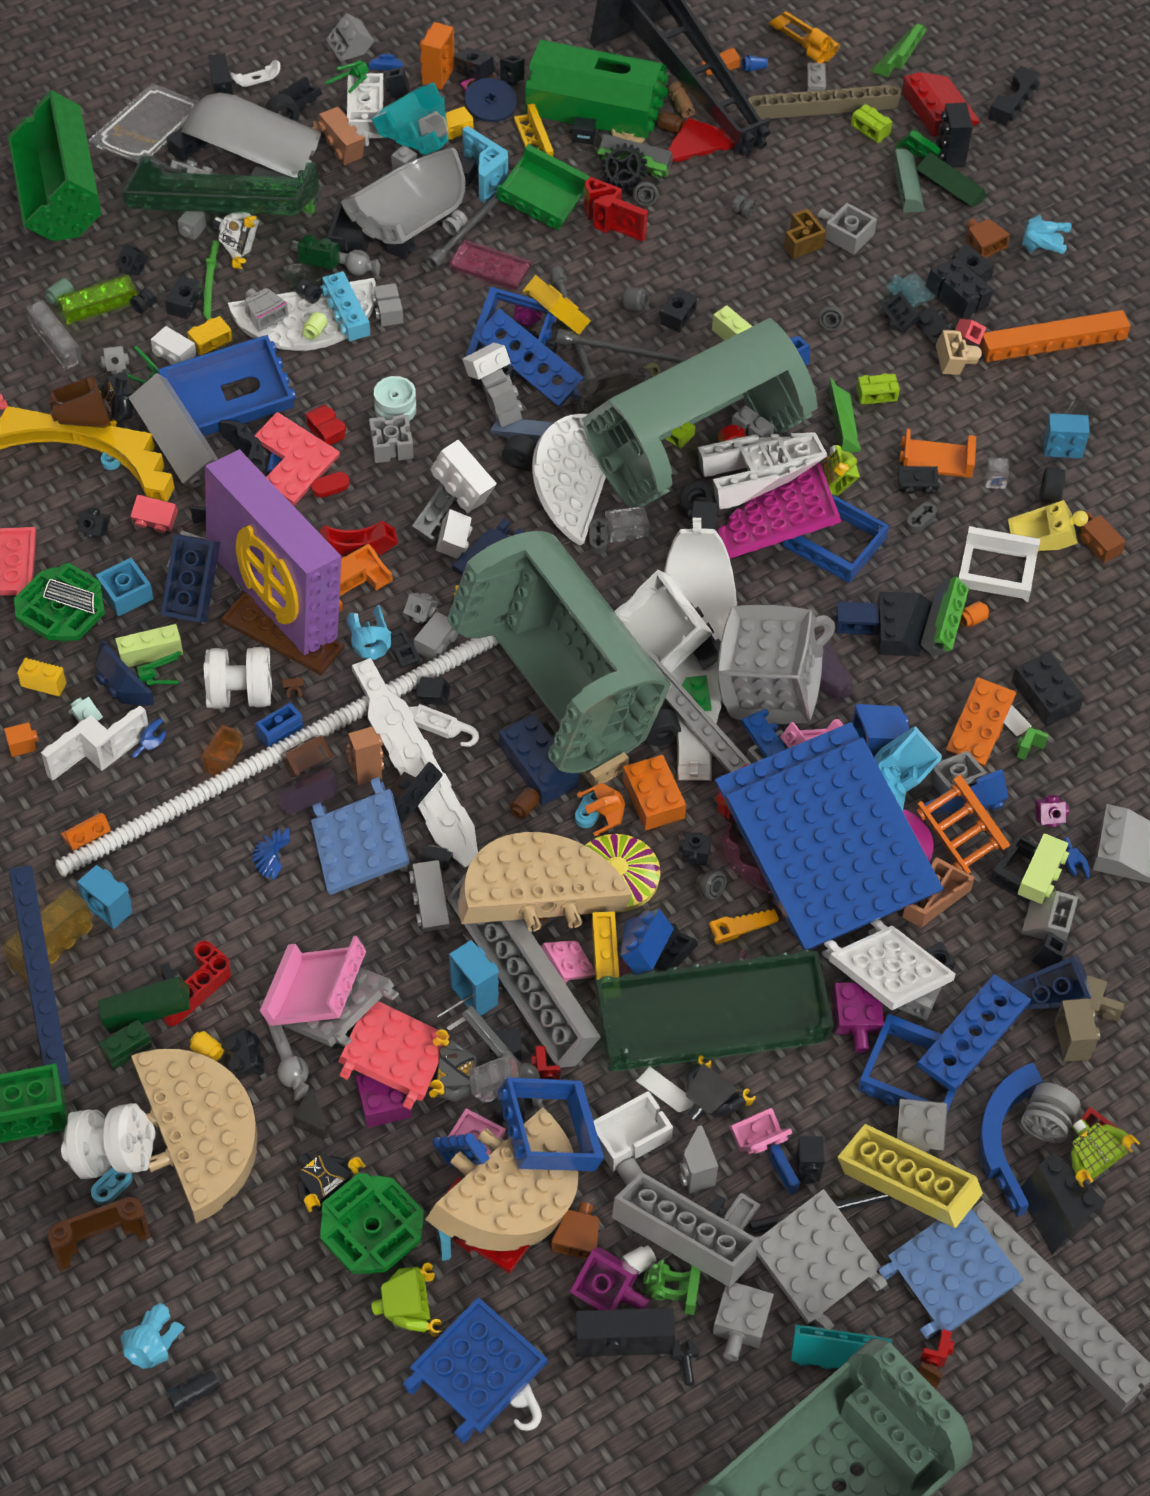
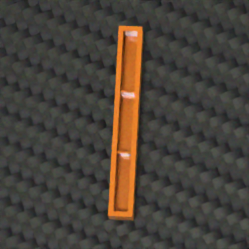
[979,310,1131,362]

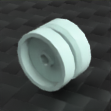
[374,376,416,421]

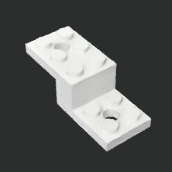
[41,706,148,781]

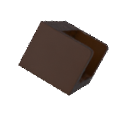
[280,735,333,777]

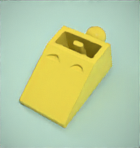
[1008,500,1088,551]

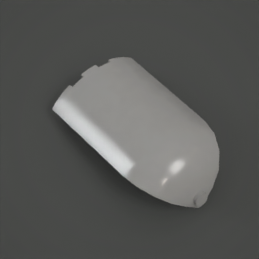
[179,92,321,181]
[341,148,465,244]

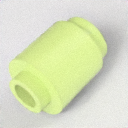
[302,312,328,340]

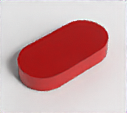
[311,472,350,498]

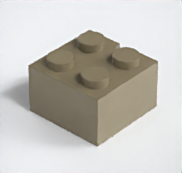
[1054,999,1100,1062]

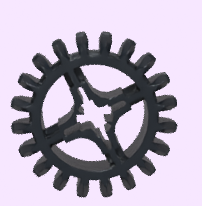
[600,143,648,192]

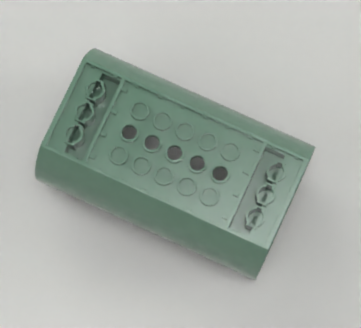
[583,318,818,509]
[447,531,671,773]
[692,1339,973,1496]

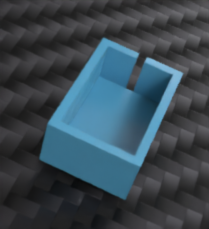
[449,940,499,1016]

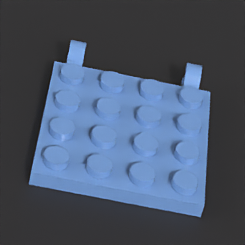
[311,777,410,895]
[878,1208,1024,1340]

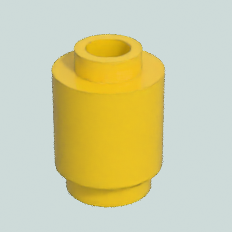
[190,1031,224,1061]

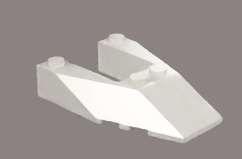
[698,432,827,509]

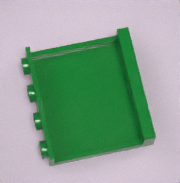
[495,144,590,231]

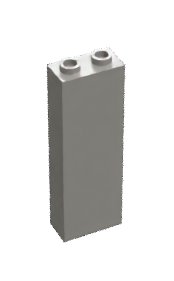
[128,373,218,489]

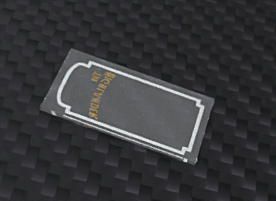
[88,83,198,165]

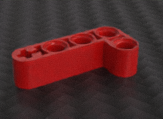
[162,941,231,1026]

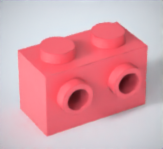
[130,495,178,533]

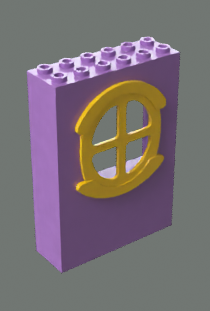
[205,449,341,656]

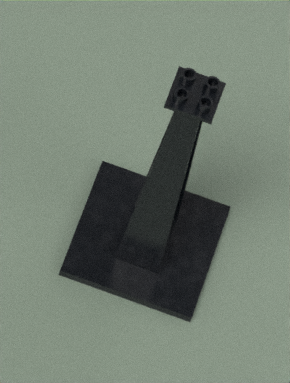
[590,0,771,156]

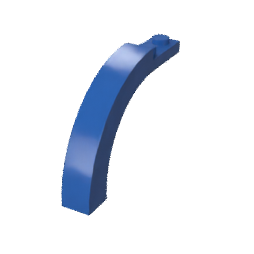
[979,1063,1043,1217]

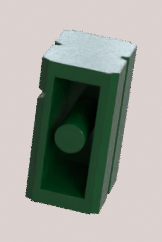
[297,235,340,270]
[98,1019,152,1070]

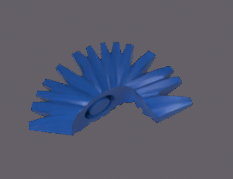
[252,828,290,880]

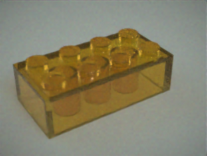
[3,888,93,983]

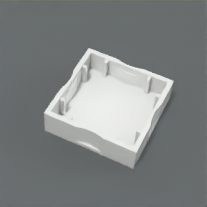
[614,570,713,673]

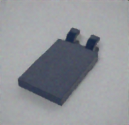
[452,518,525,575]

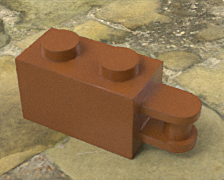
[1078,511,1126,563]

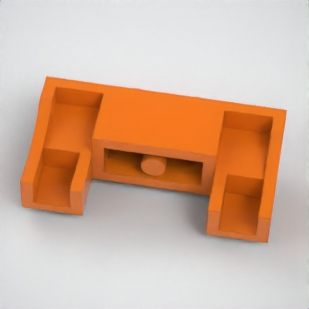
[339,544,393,612]

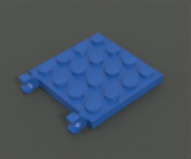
[403,1297,548,1444]

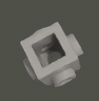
[101,346,129,374]
[403,593,438,624]

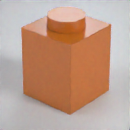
[4,722,39,757]

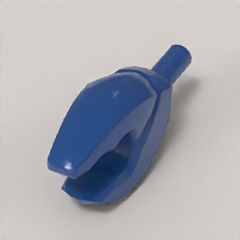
[132,718,166,758]
[1064,837,1090,879]

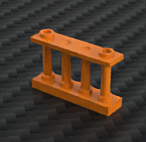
[916,774,1010,874]

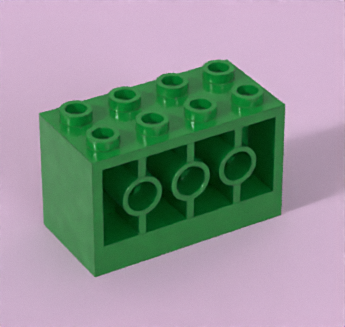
[0,1063,68,1143]

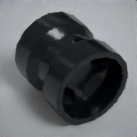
[296,278,322,304]
[130,288,156,314]

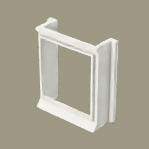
[959,526,1040,603]

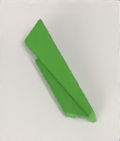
[871,24,927,77]
[828,378,861,452]

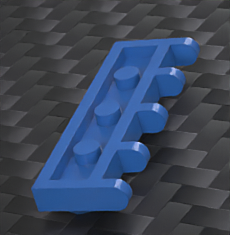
[741,709,787,758]
[432,1133,490,1167]

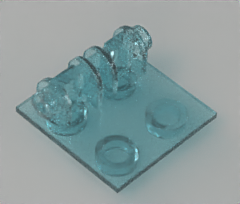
[886,272,937,307]

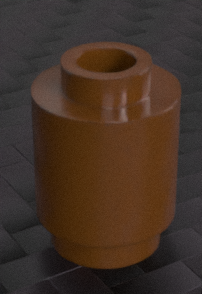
[657,111,684,134]
[509,787,540,819]

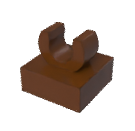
[282,677,304,699]

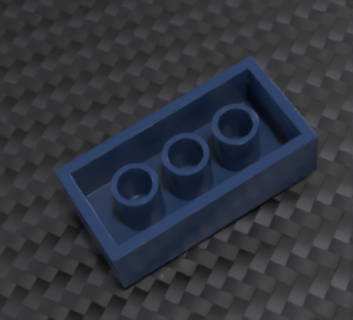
[161,534,220,623]
[498,714,579,806]

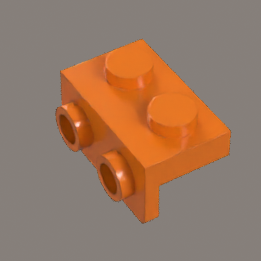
[61,813,111,851]

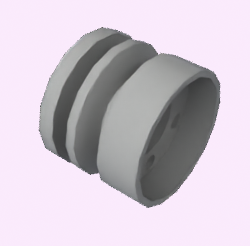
[1021,1083,1081,1143]

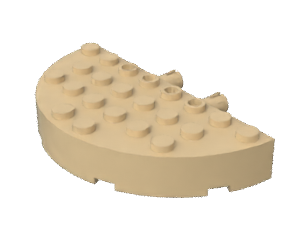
[458,832,632,932]
[131,1049,257,1223]
[426,1107,578,1251]

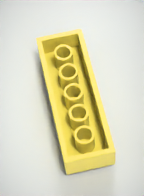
[838,1124,983,1228]

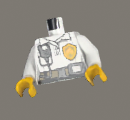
[213,210,259,269]

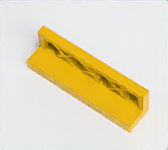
[514,104,554,157]
[592,912,621,1006]

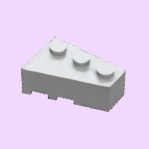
[409,860,449,932]

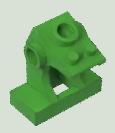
[643,1260,701,1315]

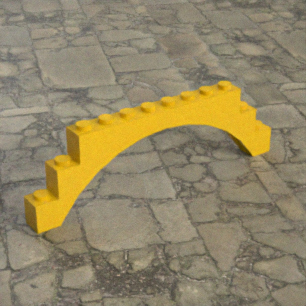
[0,406,175,502]

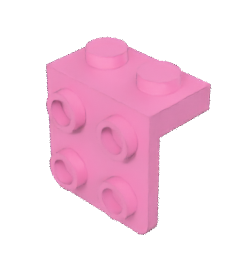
[541,940,595,984]
[729,1108,792,1154]

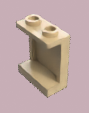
[580,752,629,787]

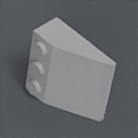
[1093,804,1150,883]

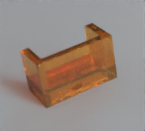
[202,724,243,775]

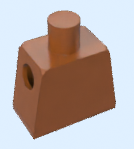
[966,219,1010,258]
[552,1202,599,1260]

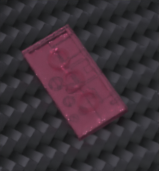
[449,240,531,290]

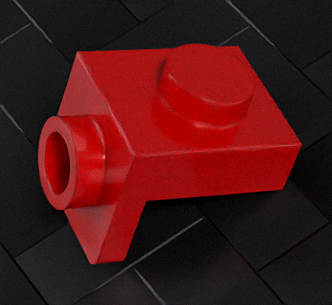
[531,1046,561,1080]
[920,1329,955,1367]

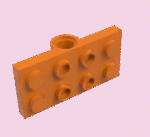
[946,677,1016,767]

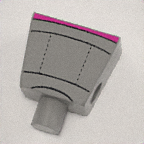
[245,288,289,332]

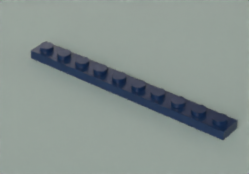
[8,866,70,1086]

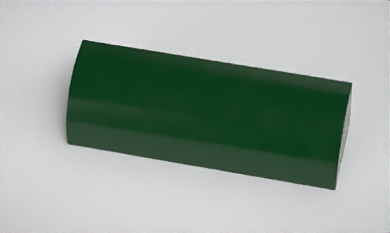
[916,152,987,207]
[98,976,190,1033]

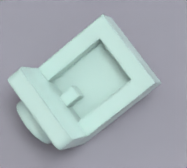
[68,697,103,722]

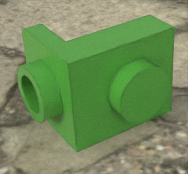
[1016,727,1048,760]

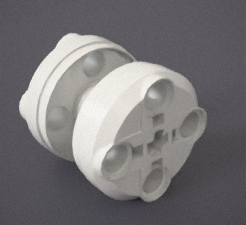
[204,647,272,709]
[61,1103,155,1179]

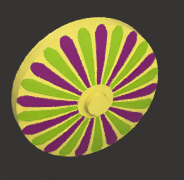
[585,834,660,912]

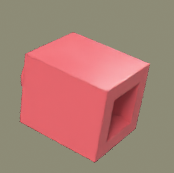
[955,319,986,345]

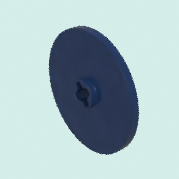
[465,78,517,122]

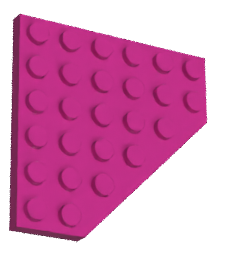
[718,462,841,559]

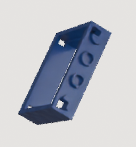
[466,287,557,378]
[782,494,889,583]
[858,1014,968,1114]
[498,1077,604,1171]

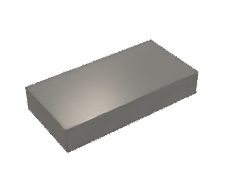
[722,1192,760,1231]

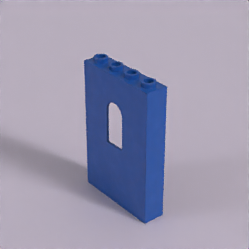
[158,335,296,436]

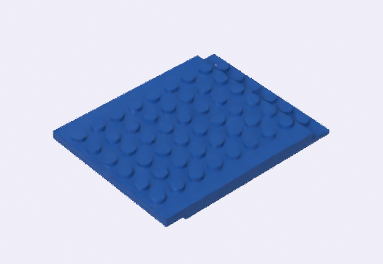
[714,722,944,952]

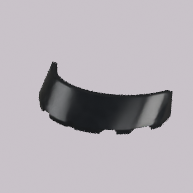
[191,420,266,523]

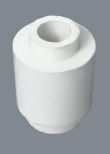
[621,1245,657,1275]

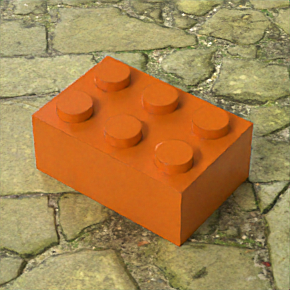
[419,22,455,90]
[622,755,686,831]

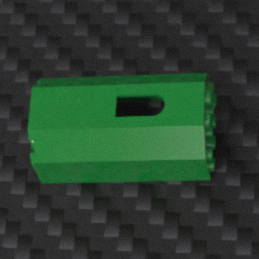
[525,40,669,139]
[8,90,101,241]

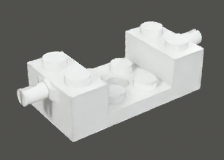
[347,73,384,146]

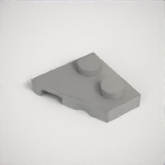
[170,159,218,181]

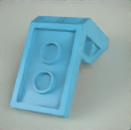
[462,126,508,203]
[874,726,942,811]

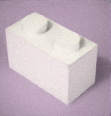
[151,326,196,365]
[462,343,511,379]
[436,509,472,559]

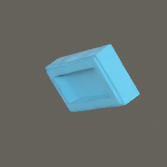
[437,1229,451,1261]

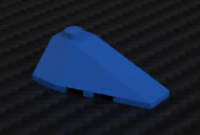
[924,769,1008,814]

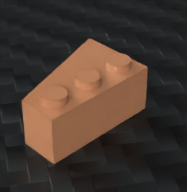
[317,107,365,166]
[345,726,385,786]
[902,857,975,928]

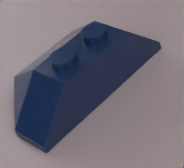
[95,640,154,706]

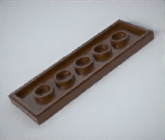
[221,592,345,675]

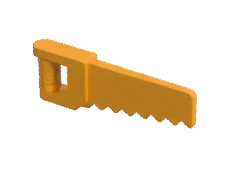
[708,908,779,945]

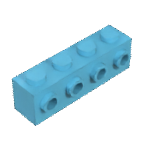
[321,272,370,341]

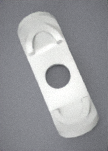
[230,60,280,87]

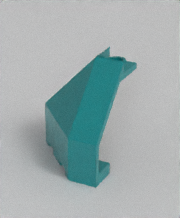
[371,82,449,155]

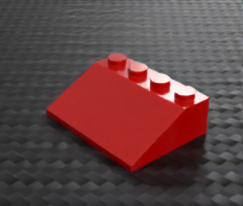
[902,72,980,137]

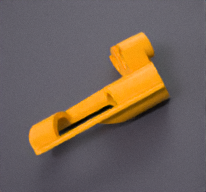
[767,11,840,63]

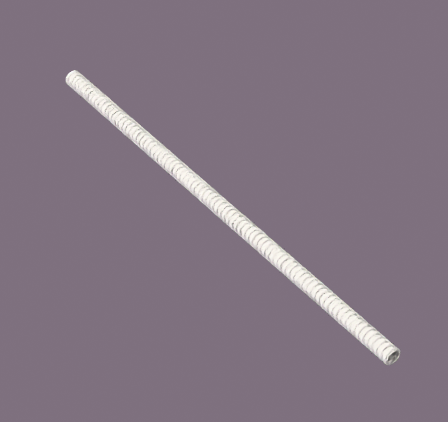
[55,635,499,877]

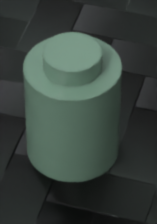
[45,278,74,306]

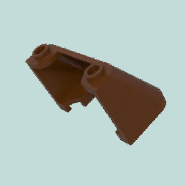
[48,375,111,428]
[48,1197,151,1271]

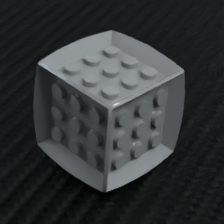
[717,605,835,724]

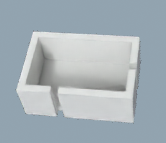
[430,440,497,513]
[594,1091,673,1171]

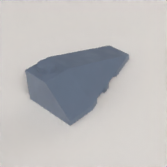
[490,419,555,444]

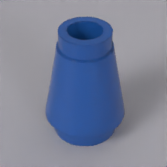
[741,55,768,73]

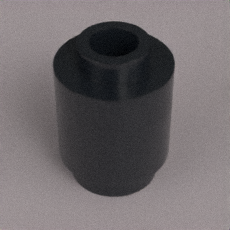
[420,844,453,870]

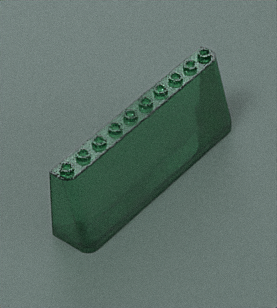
[122,156,320,216]
[595,950,834,1071]

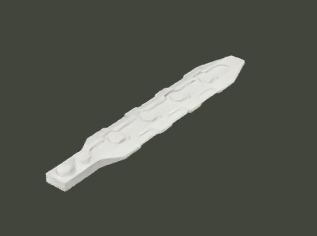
[352,658,478,869]

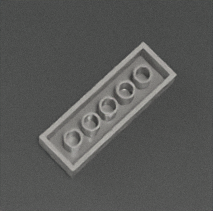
[612,1172,760,1287]

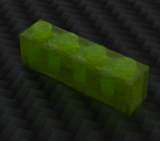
[58,275,137,325]

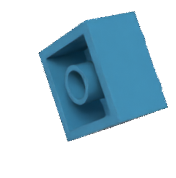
[1043,413,1090,458]
[95,558,154,617]
[77,865,133,929]

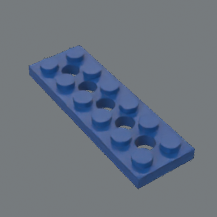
[474,308,585,408]
[917,974,1031,1093]

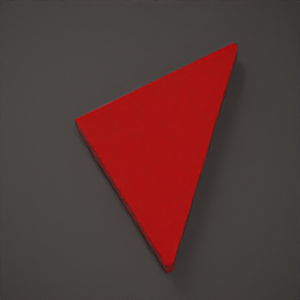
[668,118,736,162]

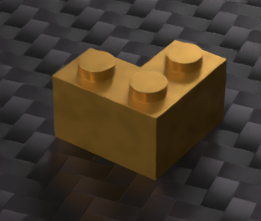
[784,208,826,259]

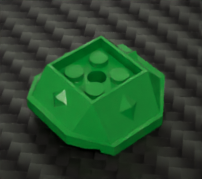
[14,562,105,643]
[320,1173,424,1274]

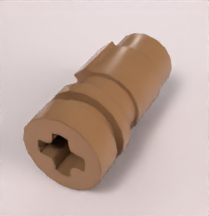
[668,82,695,118]

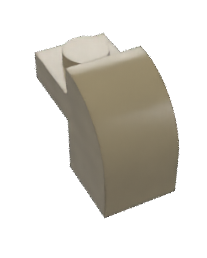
[1087,975,1125,1021]

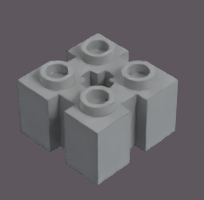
[481,369,523,427]
[369,414,414,463]

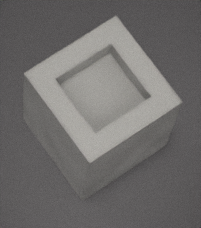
[418,111,448,138]

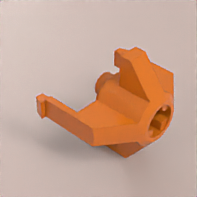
[577,783,625,836]

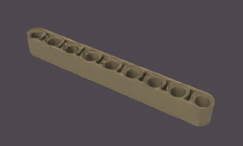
[748,85,901,119]

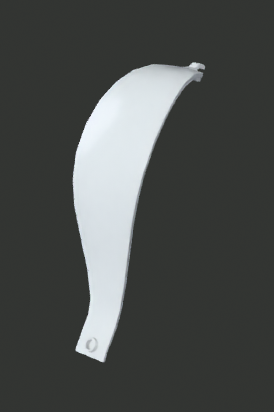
[664,518,737,781]

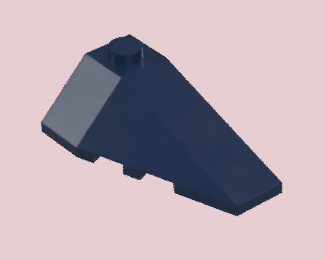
[996,956,1092,1009]

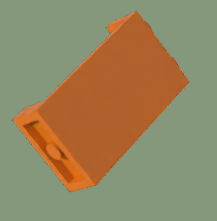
[899,429,976,478]

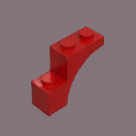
[320,520,398,557]

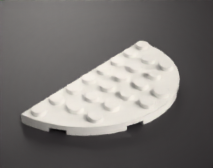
[228,278,376,351]
[532,414,606,546]

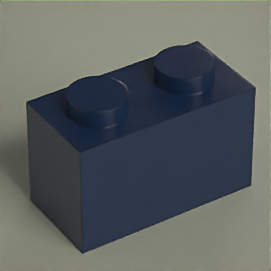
[836,601,879,635]

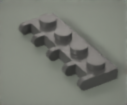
[410,483,458,544]

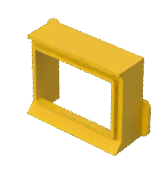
[522,275,591,335]

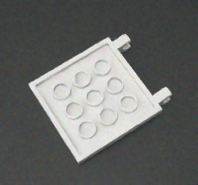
[822,920,955,1010]

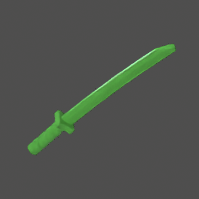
[204,240,219,320]

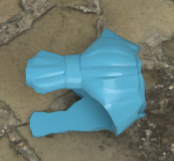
[1022,214,1072,254]
[346,605,391,660]
[120,1303,185,1369]

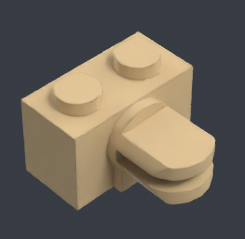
[936,330,982,375]

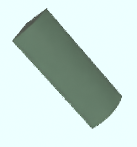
[893,149,924,212]

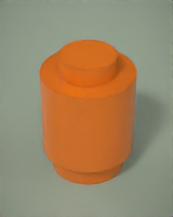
[960,601,989,628]

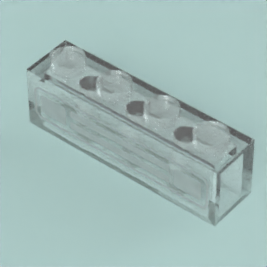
[26,300,82,370]

